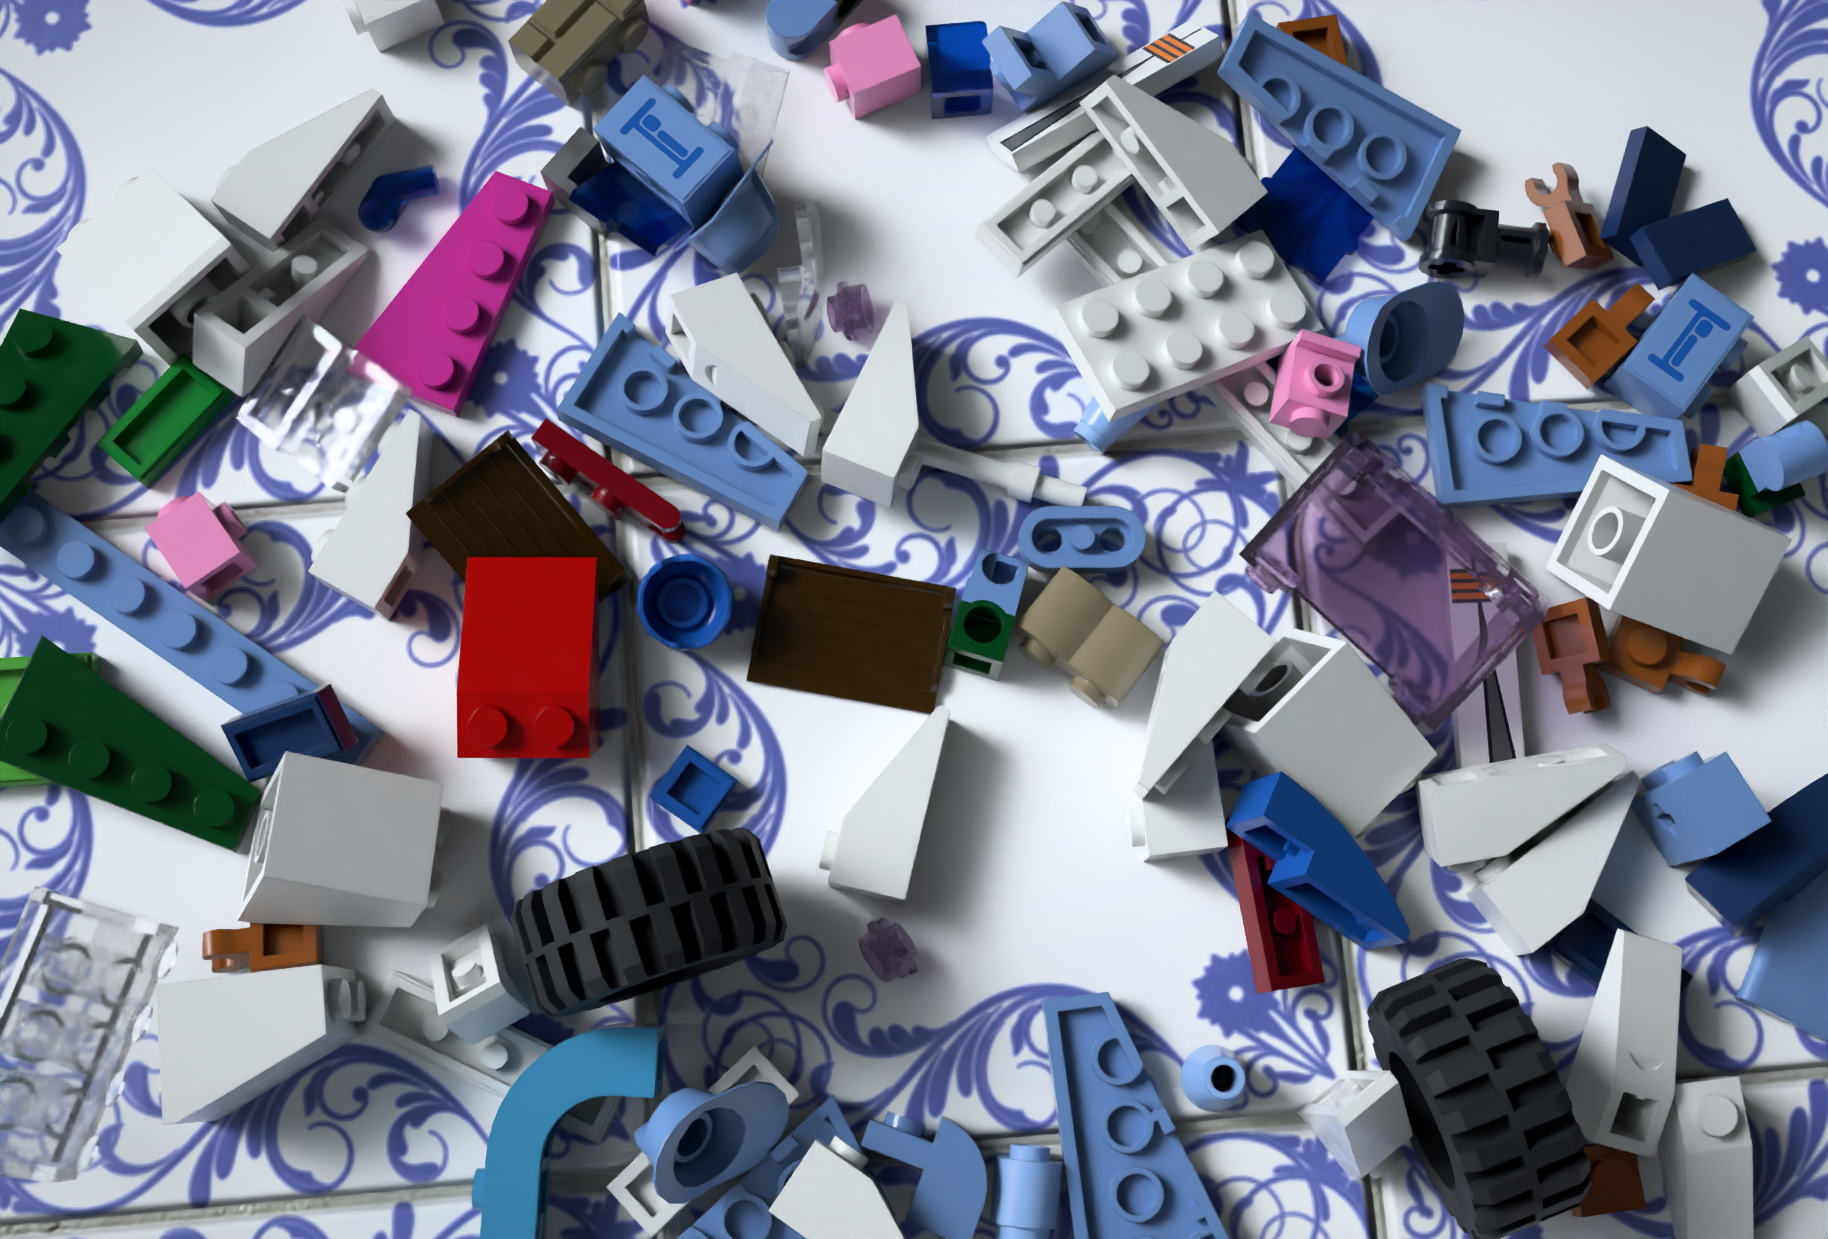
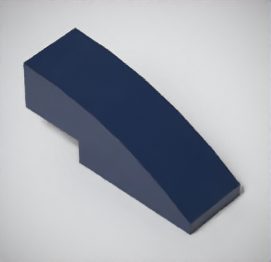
[1685,773,1828,939]

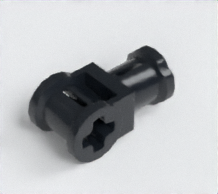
[1419,200,1549,279]

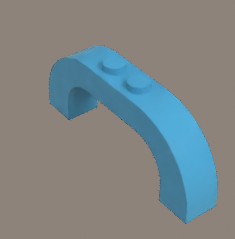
[472,1022,666,1239]

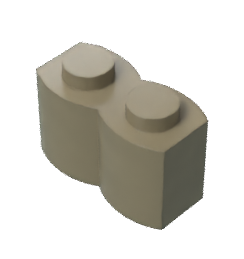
[1015,566,1165,711]

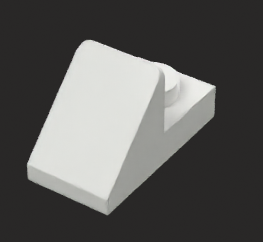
[1726,336,1828,437]
[429,923,529,1044]

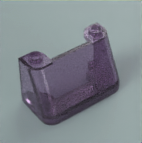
[1239,432,1549,732]

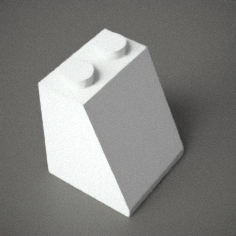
[56,167,252,366]
[1545,455,1792,655]
[1217,627,1437,839]
[238,751,450,928]
[155,964,367,1125]

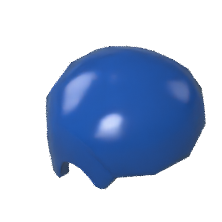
[637,554,735,650]

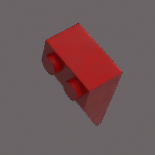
[456,557,600,758]

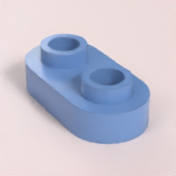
[1018,506,1146,574]

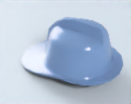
[673,140,780,275]
[1334,281,1465,395]
[634,1081,789,1204]

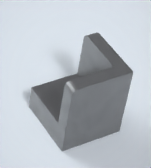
[540,126,642,238]

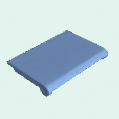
[1735,868,1828,1043]

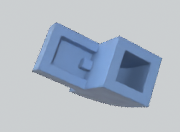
[981,1,1119,113]
[860,1111,987,1239]

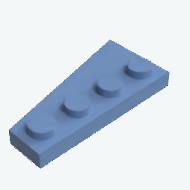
[1217,13,1462,242]
[556,312,809,532]
[1420,383,1693,510]

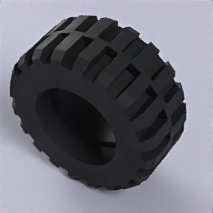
[511,828,787,1019]
[1367,958,1591,1239]

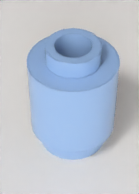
[990,1143,1062,1239]

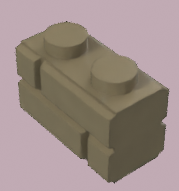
[508,0,649,106]

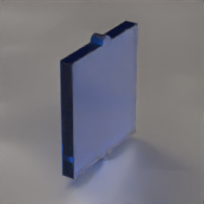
[1235,147,1375,287]
[569,161,693,257]

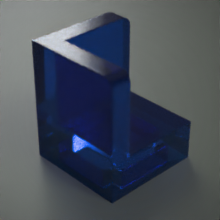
[925,21,994,119]

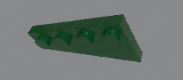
[0,308,143,524]
[0,635,263,853]

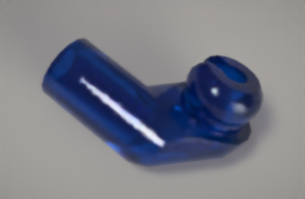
[358,165,440,233]

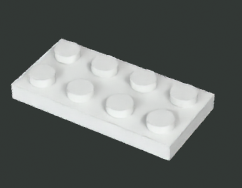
[1049,229,1324,422]

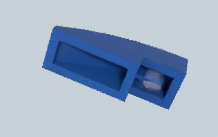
[1226,771,1411,951]

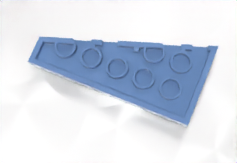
[1041,992,1229,1239]

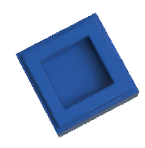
[649,744,741,834]

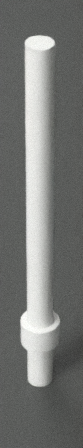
[724,402,1087,506]

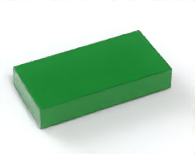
[96,353,235,488]

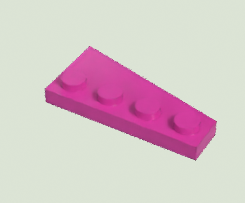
[339,171,556,418]

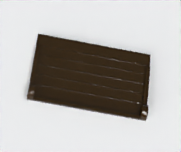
[405,430,632,604]
[746,554,956,715]

